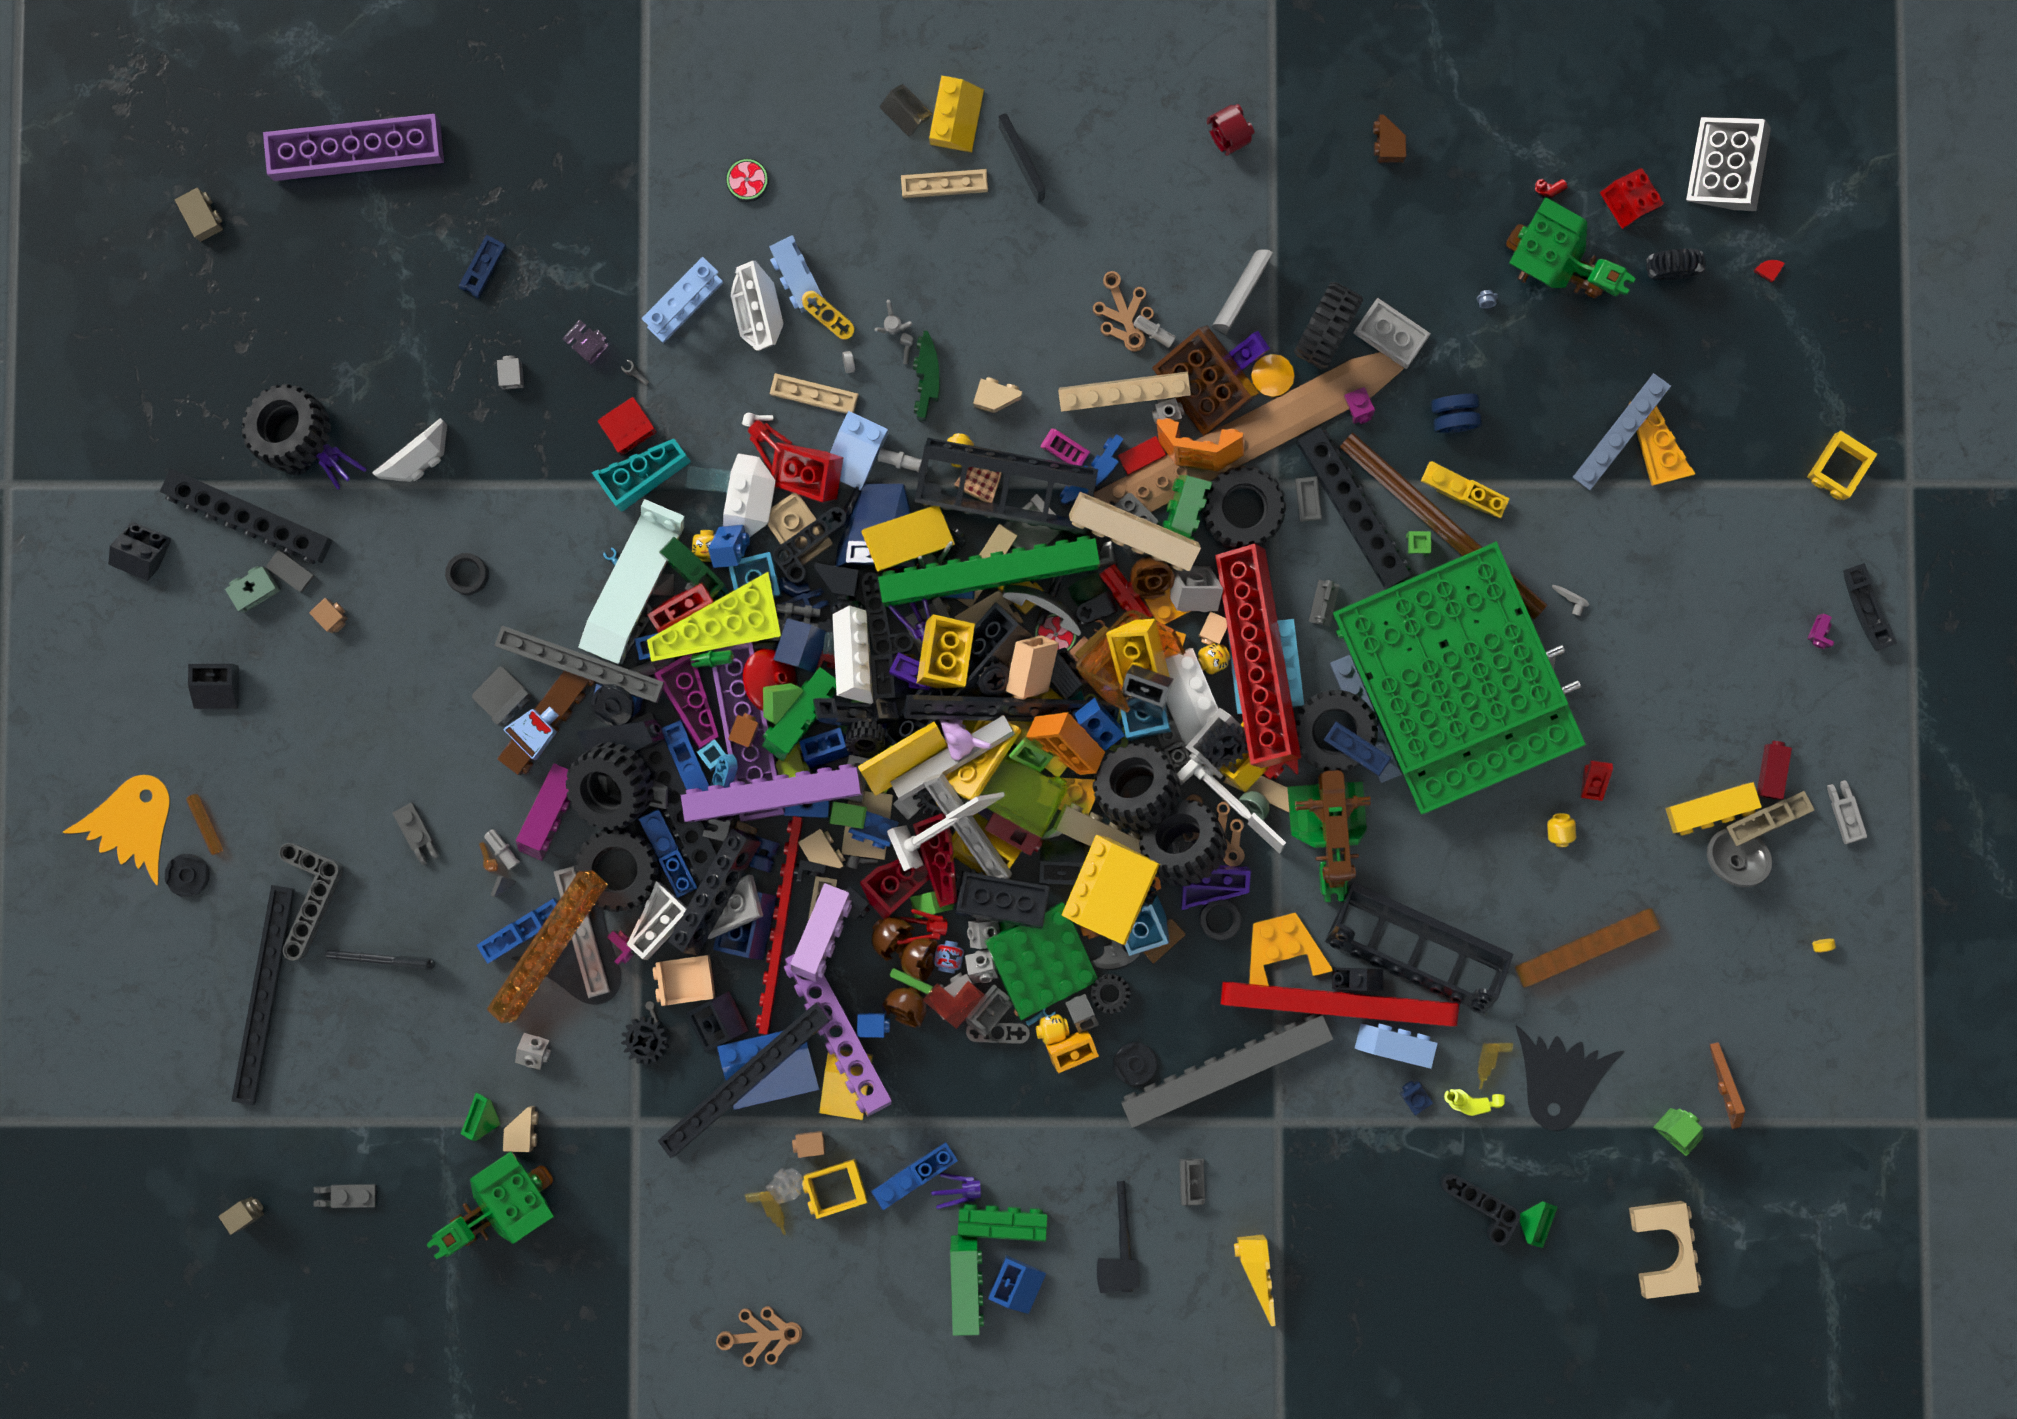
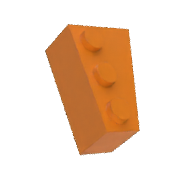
[1026,713,1105,775]

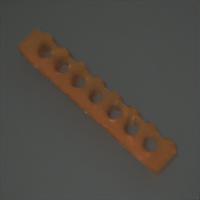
[487,870,608,1023]

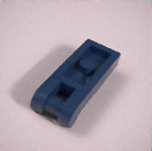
[459,235,507,298]

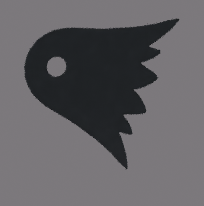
[511,905,621,1005]
[1516,1025,1624,1130]

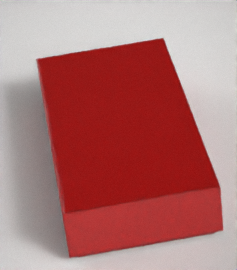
[1117,436,1166,475]

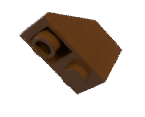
[1373,114,1406,162]

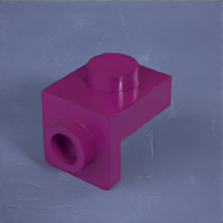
[1344,387,1375,424]
[607,930,634,965]

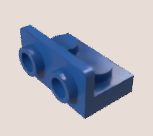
[848,811,899,849]

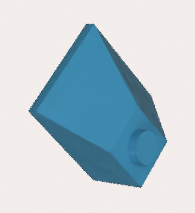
[1125,895,1170,956]

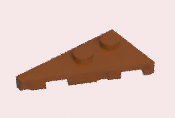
[1710,1042,1745,1129]

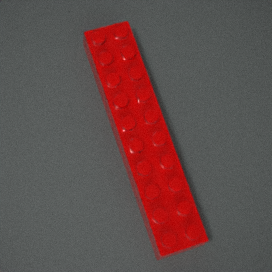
[1215,544,1301,768]

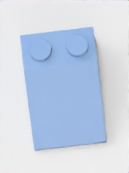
[830,411,889,491]

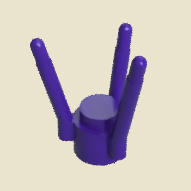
[316,444,366,489]
[888,598,931,642]
[931,1173,981,1209]

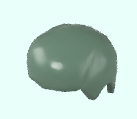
[1239,791,1270,821]

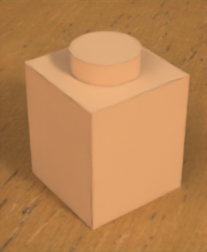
[1198,611,1227,645]

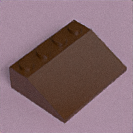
[1152,325,1259,436]

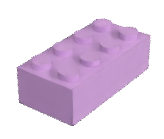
[790,883,852,982]

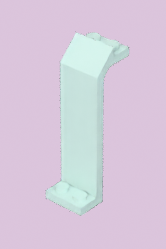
[578,499,684,665]

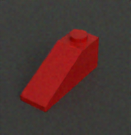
[647,583,714,633]

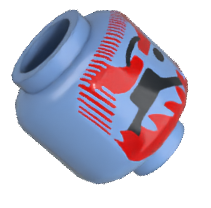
[934,940,964,973]

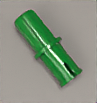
[691,650,734,668]

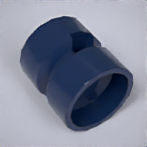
[749,835,780,873]

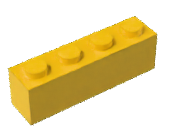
[1665,782,1761,836]

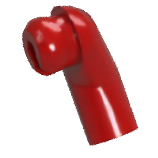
[1535,179,1568,198]

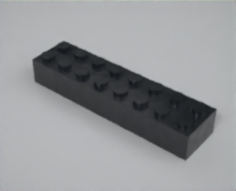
[885,602,1033,745]

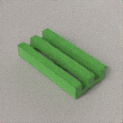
[890,968,933,994]

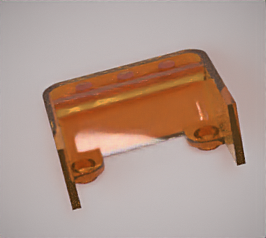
[1076,610,1186,713]

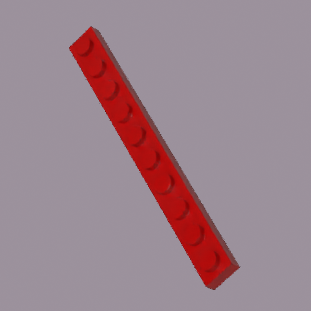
[756,816,804,1034]

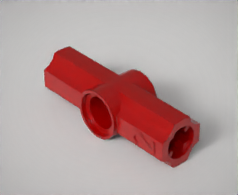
[1099,564,1153,621]

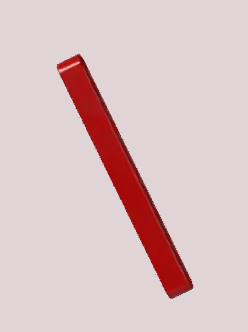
[1220,982,1459,1026]

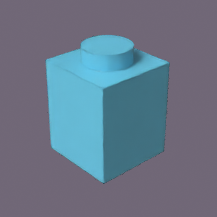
[697,739,727,771]

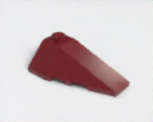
[913,813,957,907]
[860,850,930,919]

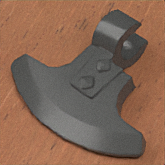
[1091,939,1140,969]

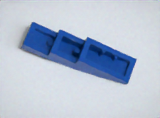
[476,898,566,964]

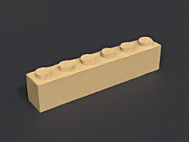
[1058,372,1191,412]
[1069,492,1201,571]

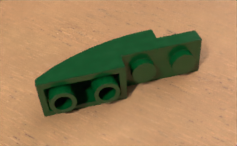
[913,331,940,421]
[659,537,730,602]

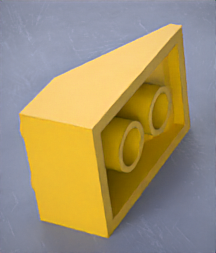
[819,1050,873,1120]

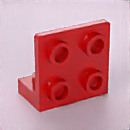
[1600,168,1664,229]
[598,397,657,456]

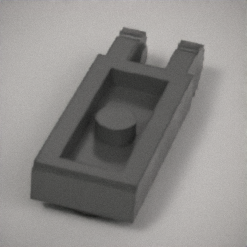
[392,802,439,865]
[314,1184,376,1208]

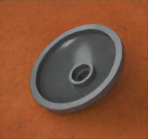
[1707,829,1772,887]

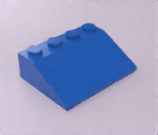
[717,1030,820,1110]

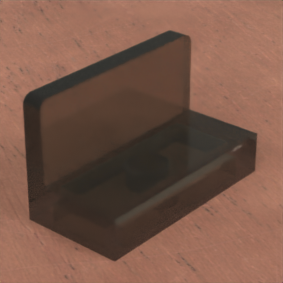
[880,84,933,136]

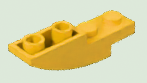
[1421,461,1509,518]

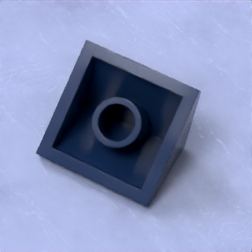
[773,618,828,674]

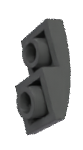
[1156,719,1191,768]

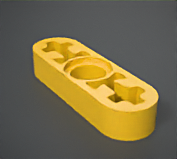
[801,291,854,339]

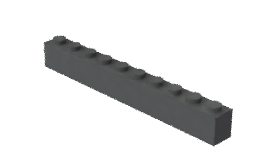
[1121,1013,1333,1128]

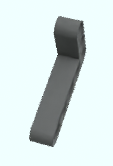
[279,843,343,961]

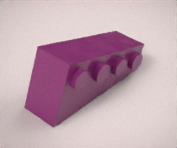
[654,654,719,750]
[516,763,571,861]

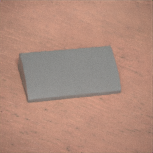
[1212,250,1273,335]

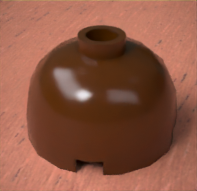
[1130,555,1175,599]
[871,916,914,961]
[899,938,939,982]
[882,987,927,1028]

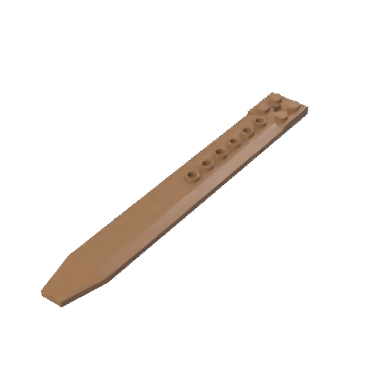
[1094,352,1404,512]

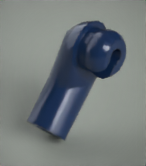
[779,577,810,597]

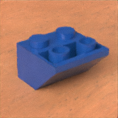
[988,1255,1046,1314]

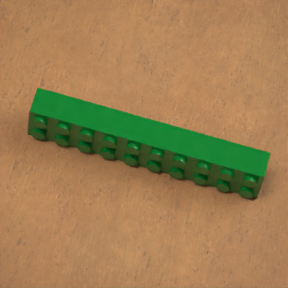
[878,536,1100,607]

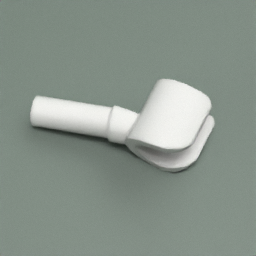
[742,413,773,427]

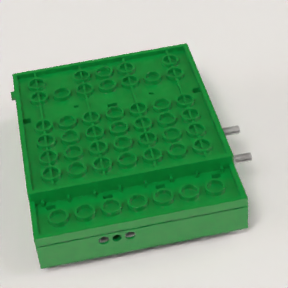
[1333,541,1586,815]

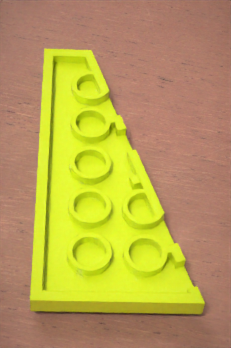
[647,572,781,662]

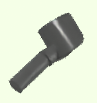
[899,333,914,365]
[621,360,649,386]
[846,856,878,869]

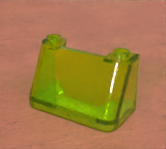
[979,751,1069,837]

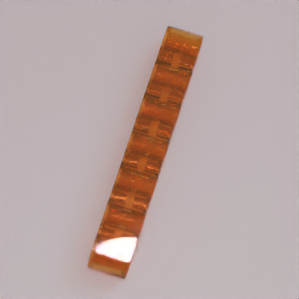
[1514,908,1661,988]

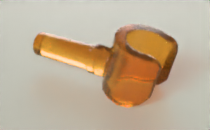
[479,842,498,872]

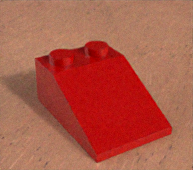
[771,442,844,502]

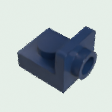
[1399,1081,1433,1116]

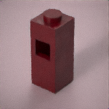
[1757,741,1792,800]
[985,807,1043,855]

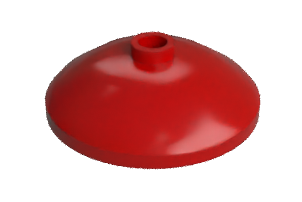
[743,649,798,711]

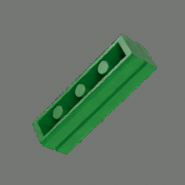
[958,1204,1047,1242]

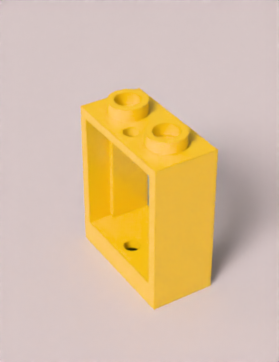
[1807,431,1877,500]
[801,1159,868,1219]

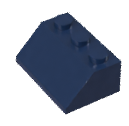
[713,892,777,960]

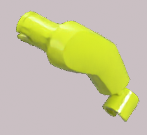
[1444,1089,1505,1116]

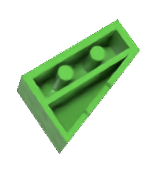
[1653,1108,1703,1157]

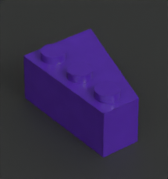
[1181,865,1251,910]

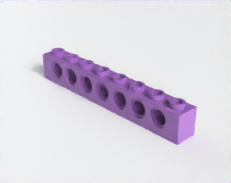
[784,954,891,1117]

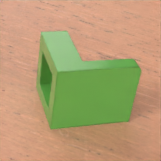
[1406,531,1431,556]

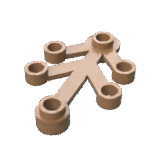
[1093,271,1154,352]
[1183,794,1245,866]
[716,1306,802,1367]

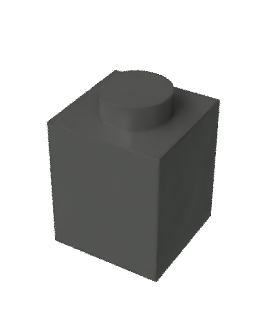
[1066,994,1099,1034]

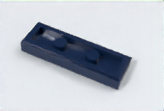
[1324,722,1392,776]

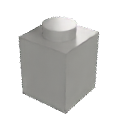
[497,356,524,390]

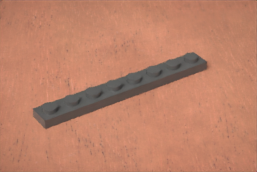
[494,626,665,704]

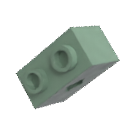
[225,566,281,613]

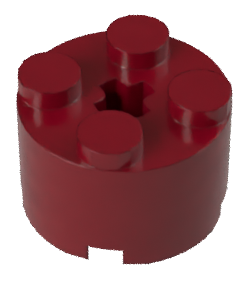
[1207,104,1255,156]

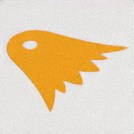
[63,775,169,885]

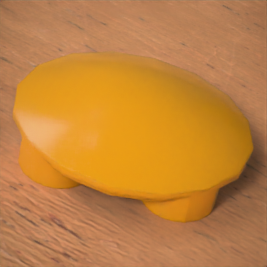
[1251,354,1294,398]

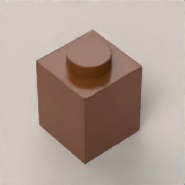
[728,713,760,748]

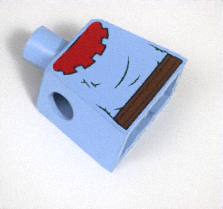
[503,707,559,760]

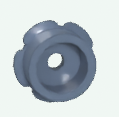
[1476,290,1498,308]

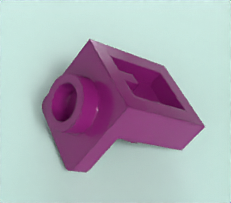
[1807,614,1835,649]

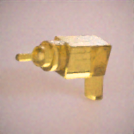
[1477,1043,1513,1089]
[745,1189,786,1235]

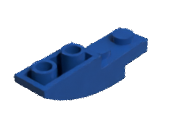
[1060,434,1123,506]
[661,720,710,792]
[639,808,697,898]
[871,1143,958,1210]

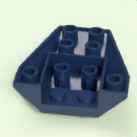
[835,484,917,569]

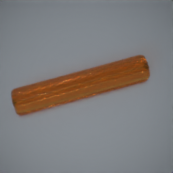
[186,794,223,855]

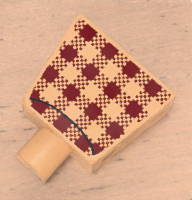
[955,467,1002,503]

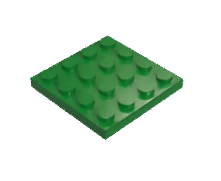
[984,902,1098,1020]

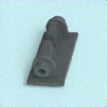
[1309,580,1340,627]

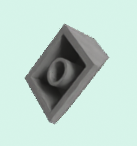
[1170,566,1223,612]

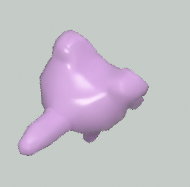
[939,719,991,760]

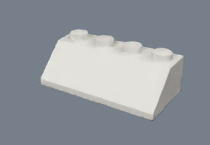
[833,606,873,704]
[1165,648,1218,745]

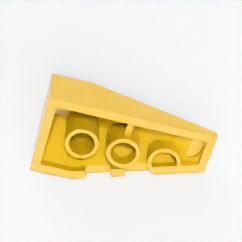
[1234,1235,1276,1326]

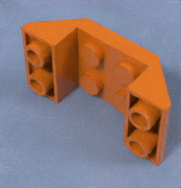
[1157,418,1244,472]

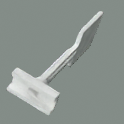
[1177,759,1286,854]
[887,792,1005,871]

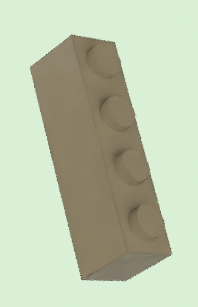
[1054,803,1141,854]

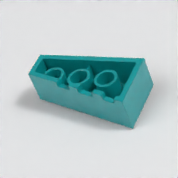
[591,439,691,512]

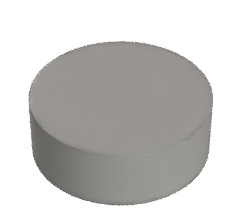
[842,351,855,373]

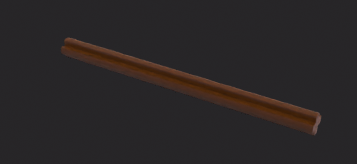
[1340,432,1547,619]

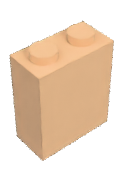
[1006,635,1059,700]

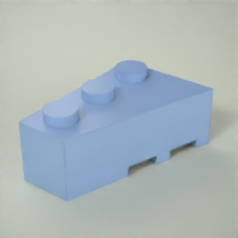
[769,235,823,313]
[1355,1023,1437,1069]

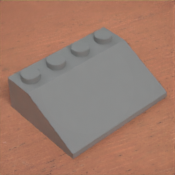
[1686,117,1771,211]

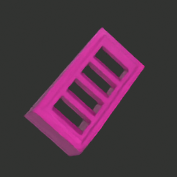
[1040,429,1090,466]

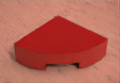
[1754,260,1785,283]

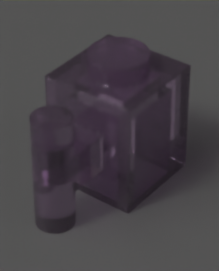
[562,320,608,365]

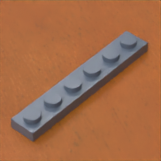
[1573,373,1671,491]
[1329,655,1401,783]

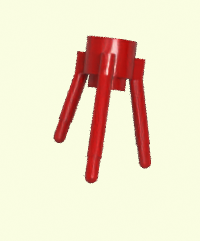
[748,420,792,472]
[897,909,947,944]

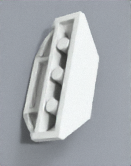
[731,261,783,351]
[372,418,447,482]
[723,454,776,537]

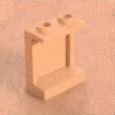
[653,955,716,1006]

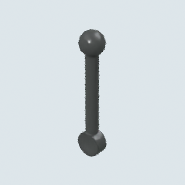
[645,1001,668,1043]

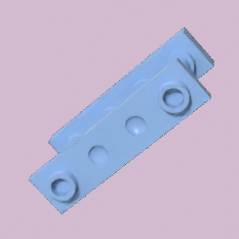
[642,257,723,344]

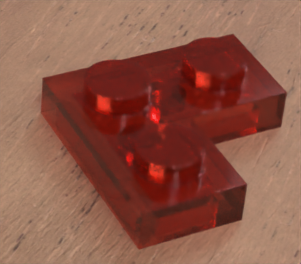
[923,981,985,1029]

